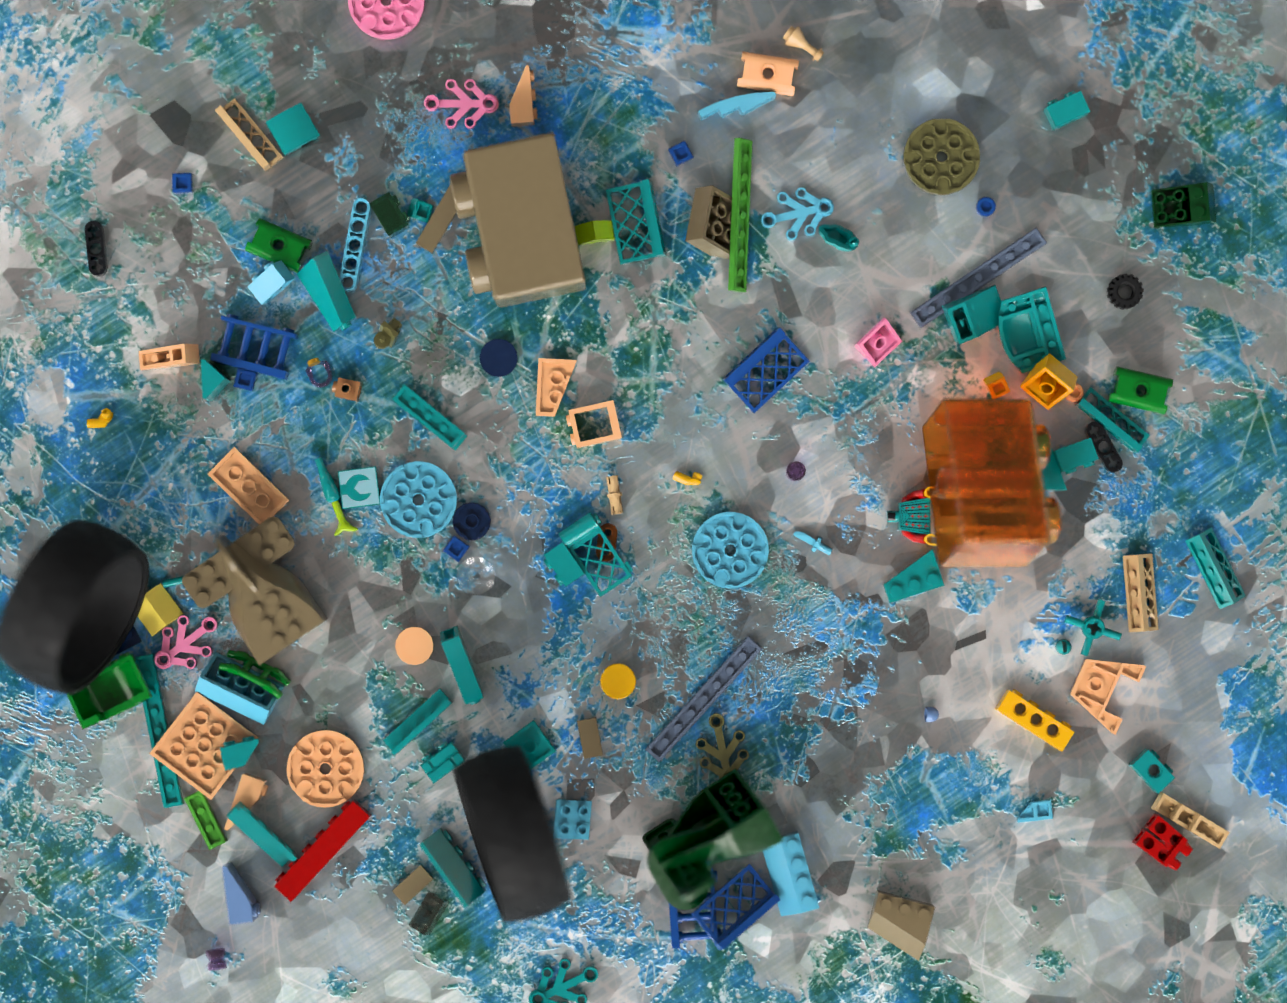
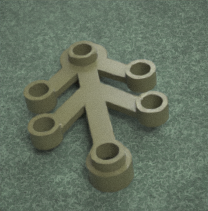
[696,713,749,779]

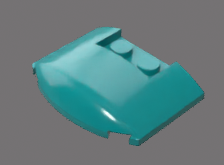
[998,286,1066,373]

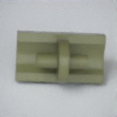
[374,318,402,349]

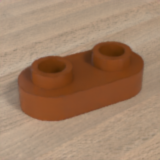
[596,523,617,562]

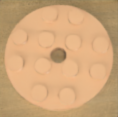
[287,730,364,808]

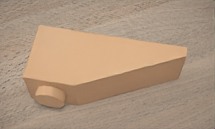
[139,344,200,370]
[224,773,268,830]

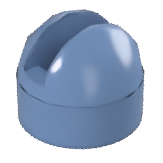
[924,707,939,722]

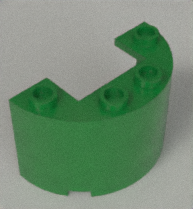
[67,652,153,729]

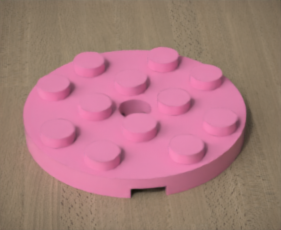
[348,0,425,40]

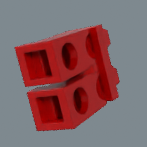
[1132,813,1193,871]

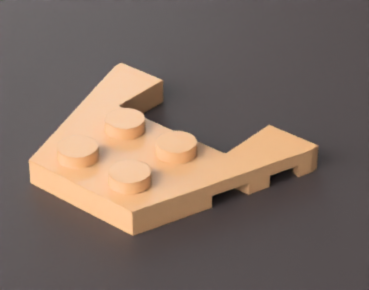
[1069,659,1146,735]

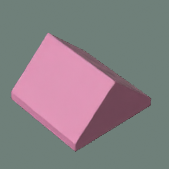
[854,317,902,367]

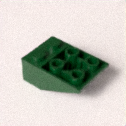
[1151,182,1217,228]

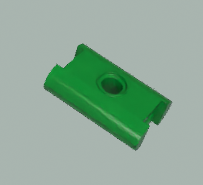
[245,218,313,273]
[1108,366,1173,415]

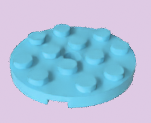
[380,461,457,538]
[692,512,769,589]

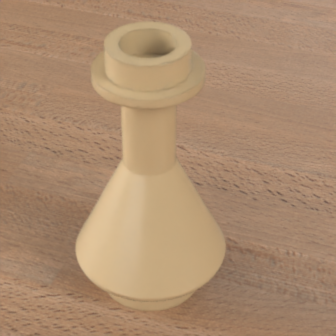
[783,26,824,62]

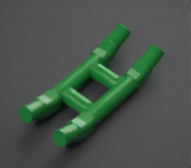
[219,650,291,699]

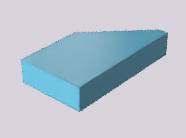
[1017,799,1053,823]

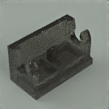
[409,892,449,935]

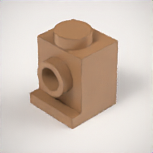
[332,378,362,402]

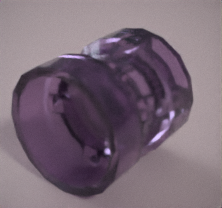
[786,461,806,481]
[206,948,227,971]

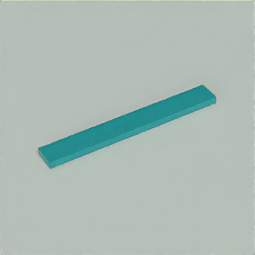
[134,653,184,808]

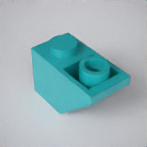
[220,736,259,771]

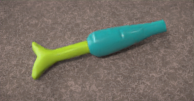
[315,457,358,536]

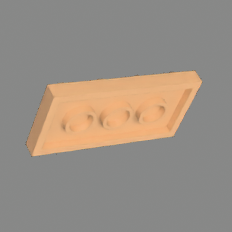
[208,447,290,524]

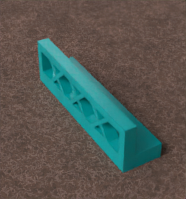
[1076,387,1150,453]
[1185,527,1246,609]
[383,688,453,756]
[226,801,297,867]

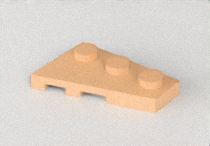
[536,358,577,417]

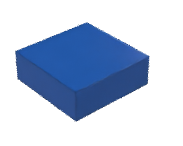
[668,141,694,167]
[172,173,193,194]
[233,368,257,391]
[443,535,470,562]

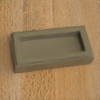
[577,717,603,759]
[392,865,434,905]

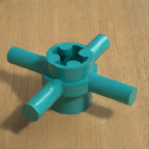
[1064,599,1122,656]

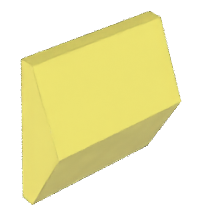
[137,583,184,637]

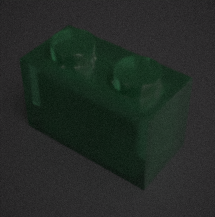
[369,192,410,239]

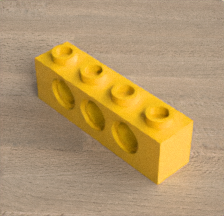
[995,689,1075,751]

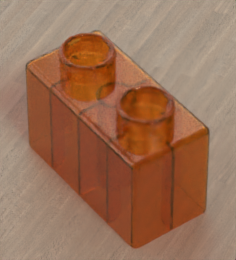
[922,398,1061,567]

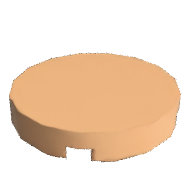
[395,627,434,665]

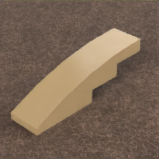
[1151,792,1230,849]

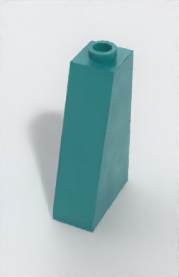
[297,251,356,332]
[440,625,484,705]

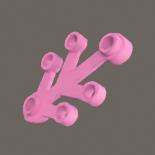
[424,79,499,129]
[154,615,218,669]

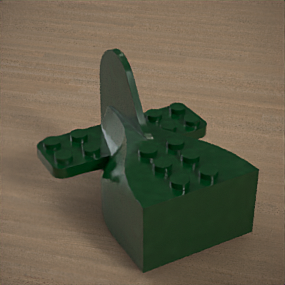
[642,768,783,910]

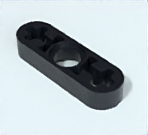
[85,221,108,277]
[1085,422,1123,473]

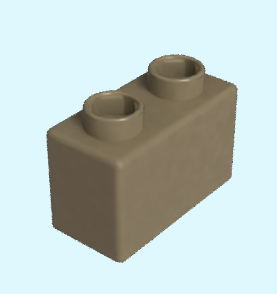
[449,132,586,307]

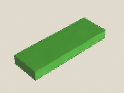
[184,791,228,850]

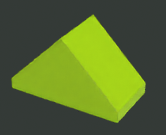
[574,220,615,245]

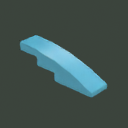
[698,92,776,121]

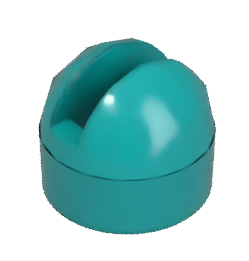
[1055,639,1072,655]

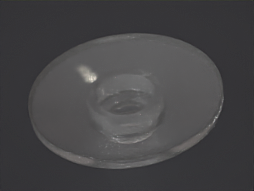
[457,557,495,595]

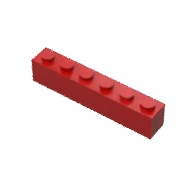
[274,800,371,902]

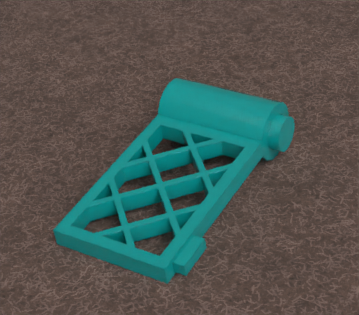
[558,512,634,597]

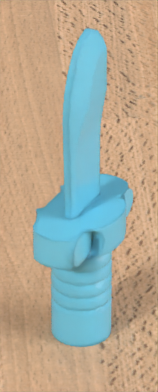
[793,531,833,555]

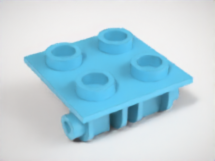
[554,799,592,840]

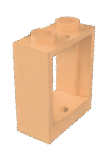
[566,400,622,449]

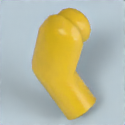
[87,408,113,428]
[673,471,703,485]

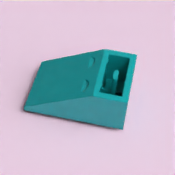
[942,285,1001,345]

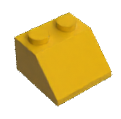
[1020,353,1078,410]

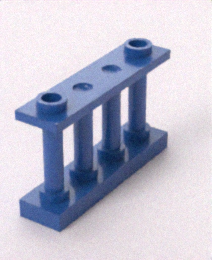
[210,314,298,380]
[669,866,722,949]

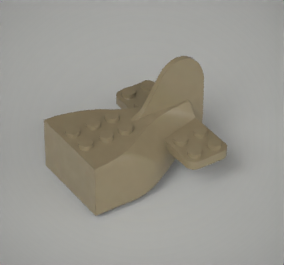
[182,517,327,665]

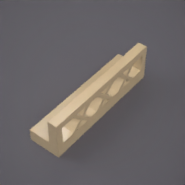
[215,98,283,172]
[1123,554,1159,632]

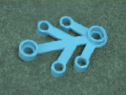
[761,187,834,241]

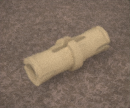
[606,475,623,515]

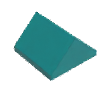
[201,360,231,401]

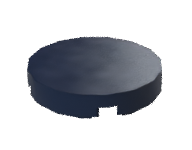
[480,339,518,377]
[453,502,491,541]

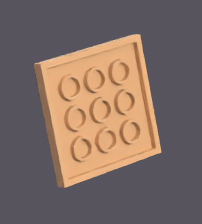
[149,692,259,800]

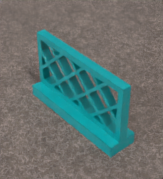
[606,179,667,265]

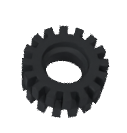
[1107,274,1144,309]

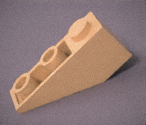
[509,65,538,127]

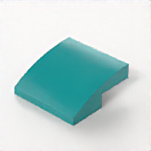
[266,103,320,156]

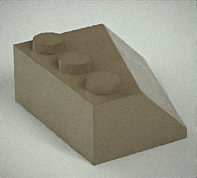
[685,185,732,259]
[867,890,935,961]

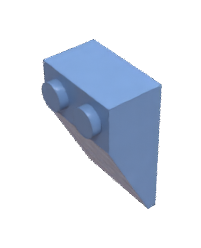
[222,862,261,925]

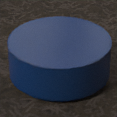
[976,197,996,217]

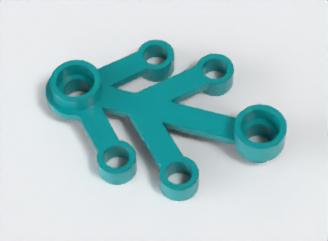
[529,958,598,1003]

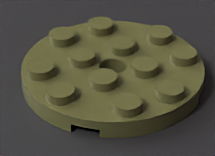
[903,118,980,195]

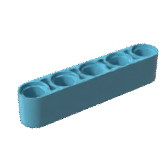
[339,198,372,292]

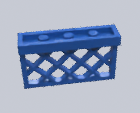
[722,327,810,413]
[691,864,780,950]

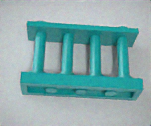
[392,384,467,451]

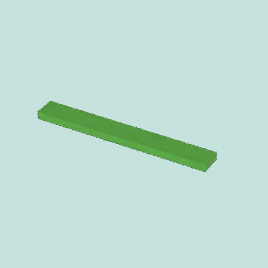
[728,138,752,292]

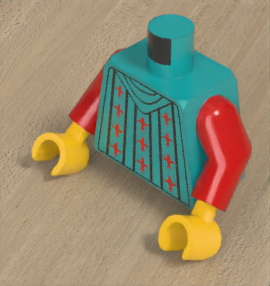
[887,486,938,546]

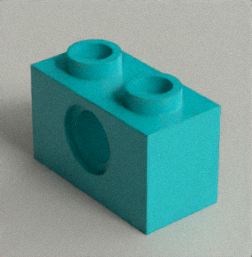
[1128,749,1175,794]

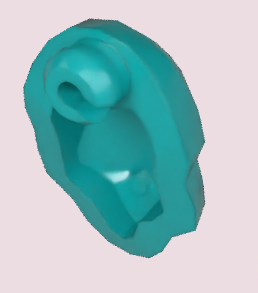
[819,224,859,252]

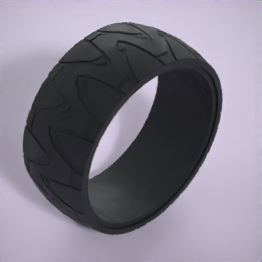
[0,519,150,695]
[453,746,571,923]

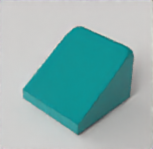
[406,198,434,223]

